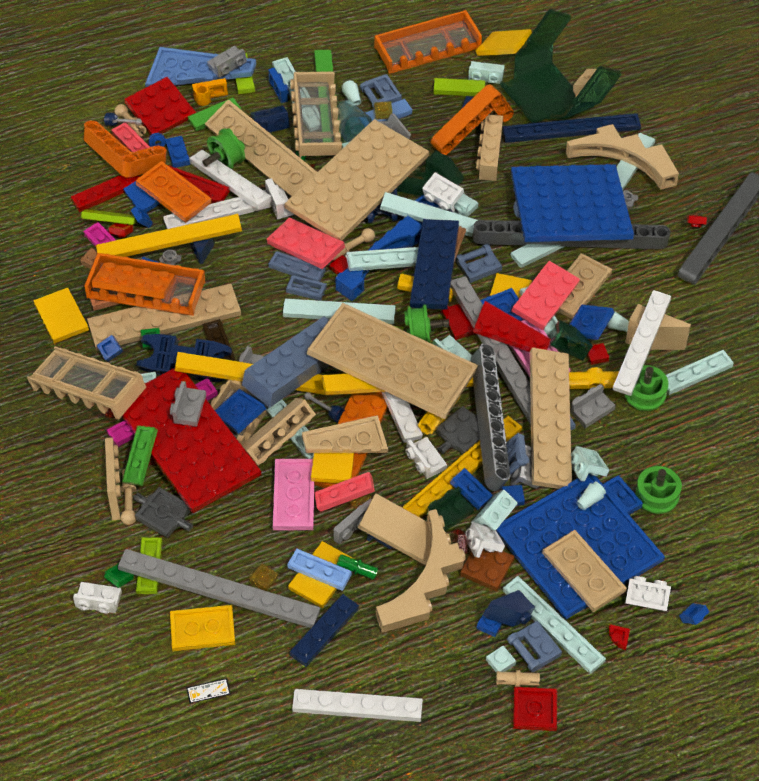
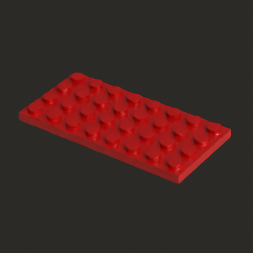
[122,368,261,513]

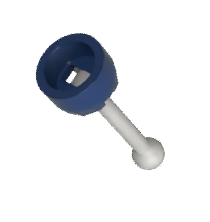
[104,112,142,127]
[304,392,345,422]

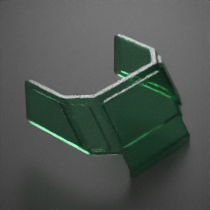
[500,9,621,123]

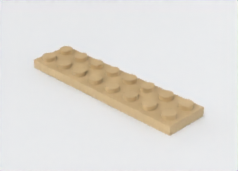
[205,100,317,197]
[87,283,241,351]
[530,348,572,489]

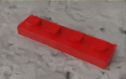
[71,175,139,212]

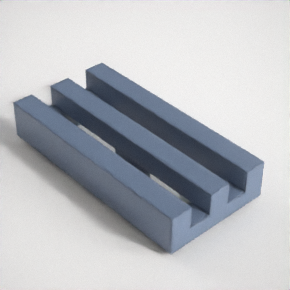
[286,275,327,301]

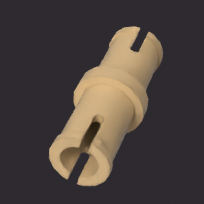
[496,670,540,687]

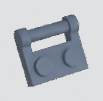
[360,74,402,109]
[455,243,502,283]
[506,433,529,475]
[507,621,562,672]

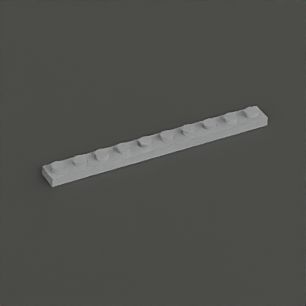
[451,276,531,425]
[118,549,320,628]

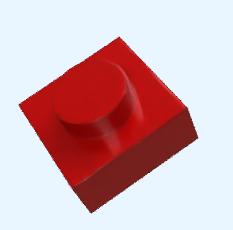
[687,215,707,227]
[109,223,133,238]

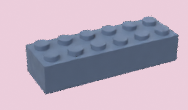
[242,316,330,408]

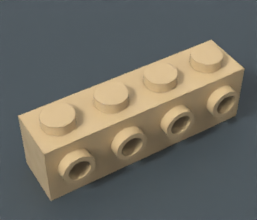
[476,115,503,181]
[242,397,316,465]

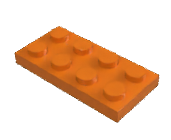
[136,161,211,223]
[92,262,175,299]

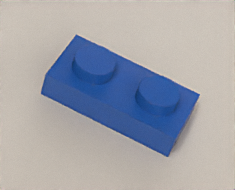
[268,67,289,104]
[166,136,190,168]
[450,468,493,510]
[603,475,643,515]

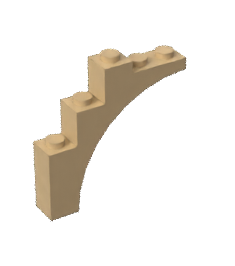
[566,124,679,190]
[375,509,466,633]

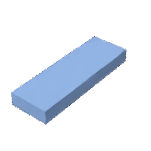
[287,549,352,591]

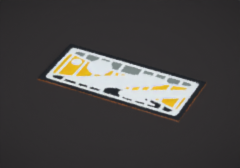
[186,678,231,704]

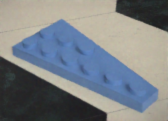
[145,47,256,87]

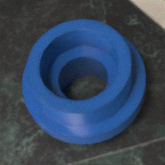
[148,133,166,147]

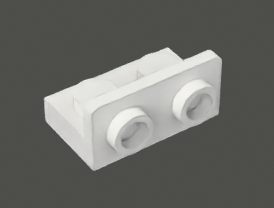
[422,173,464,212]
[265,178,294,219]
[405,437,447,479]
[465,522,505,558]
[625,576,671,611]
[73,582,122,614]

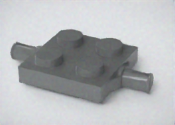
[436,406,480,454]
[134,487,193,538]

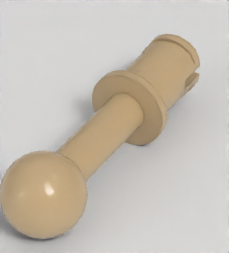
[115,104,146,137]
[332,228,375,261]
[120,469,136,525]

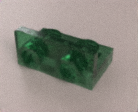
[396,170,432,196]
[427,487,474,532]

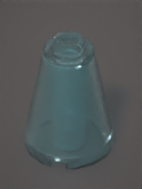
[337,100,372,142]

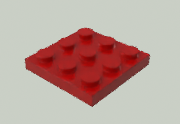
[125,77,196,136]

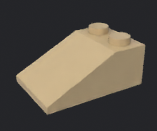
[625,304,691,350]

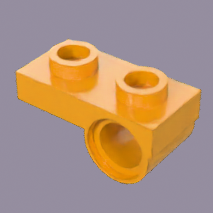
[192,78,228,106]

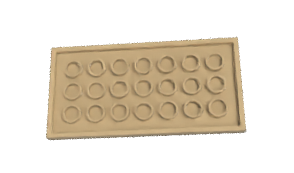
[284,119,429,241]
[307,303,478,419]

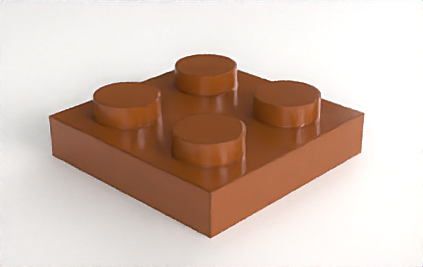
[460,548,515,592]

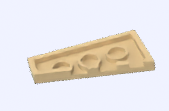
[302,415,388,453]
[105,437,121,521]

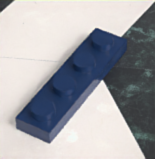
[290,594,359,667]

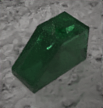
[425,150,464,186]
[550,320,593,360]

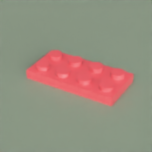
[267,217,345,269]
[512,261,580,330]

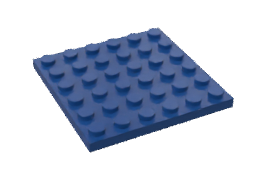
[511,164,634,242]
[496,473,665,620]

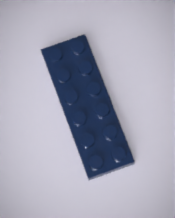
[410,219,460,310]

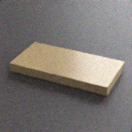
[557,253,612,319]
[358,493,446,565]
[542,530,626,612]

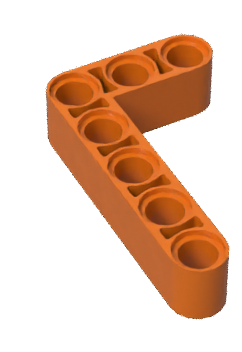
[430,84,514,156]
[84,121,167,177]

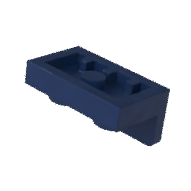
[250,105,290,132]

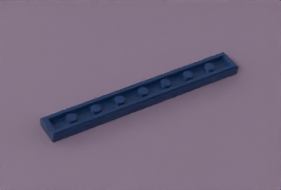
[502,113,641,143]

